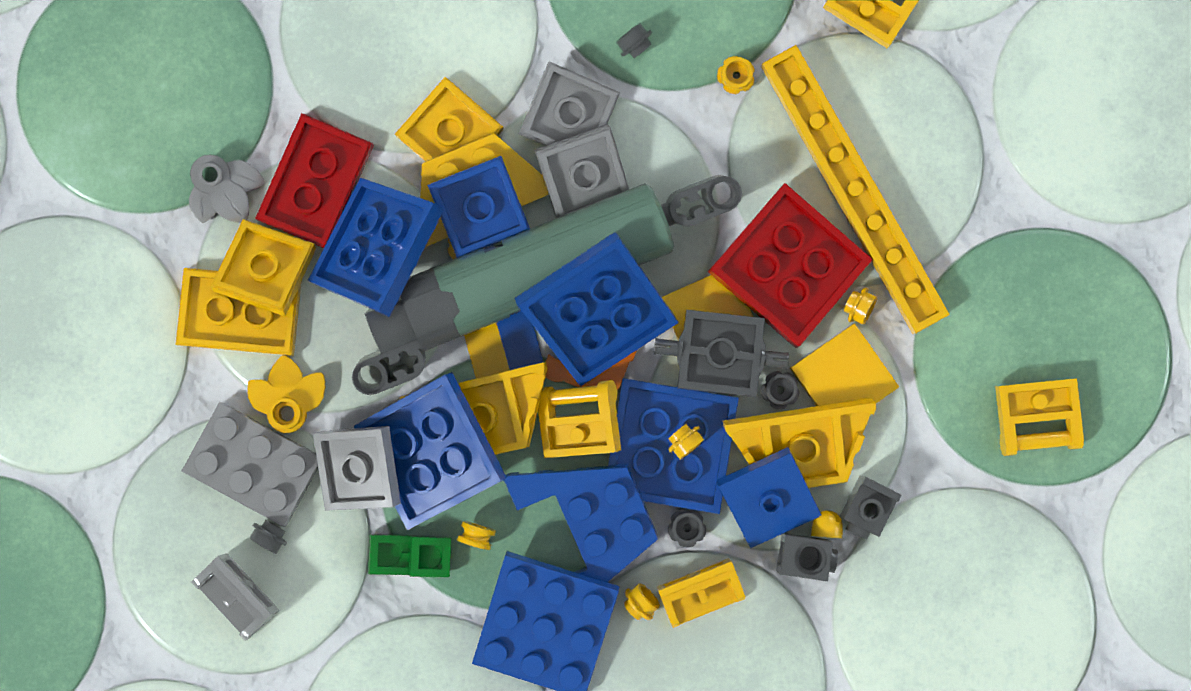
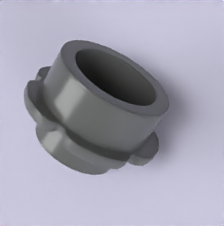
[616,23,652,58]
[761,371,800,409]
[668,509,706,548]
[249,519,287,554]

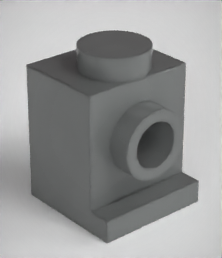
[840,476,901,540]

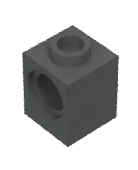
[776,533,838,582]

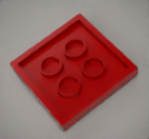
[708,183,873,348]

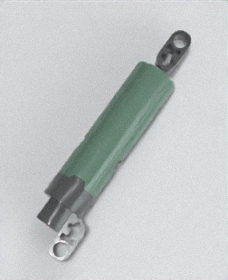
[352,175,742,395]

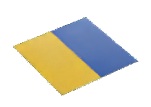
[464,311,543,378]

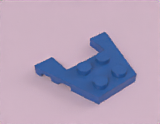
[504,464,658,582]

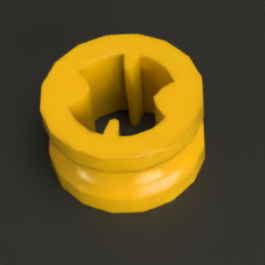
[457,521,496,550]

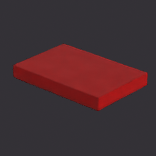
[255,113,374,248]

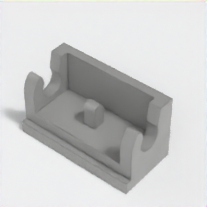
[191,553,279,641]

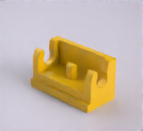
[657,558,746,628]

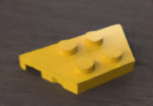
[420,133,549,247]
[400,362,548,455]
[723,398,876,488]

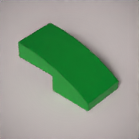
[368,534,451,577]

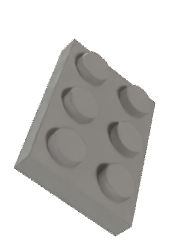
[181,402,318,527]

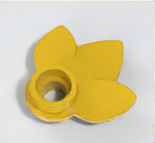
[247,355,326,433]

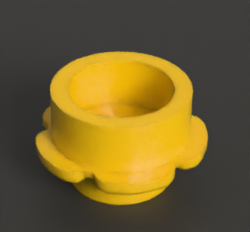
[717,56,755,94]
[844,287,877,325]
[668,424,704,460]
[624,583,660,620]

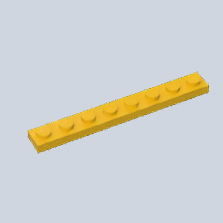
[761,45,950,334]

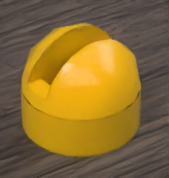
[811,510,843,538]

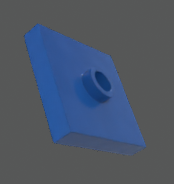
[427,156,530,258]
[716,447,821,549]

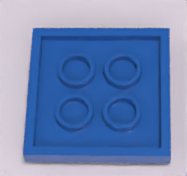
[307,178,444,317]
[515,232,679,387]
[354,372,507,530]
[608,378,739,514]
[472,551,620,691]

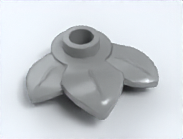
[189,155,264,223]

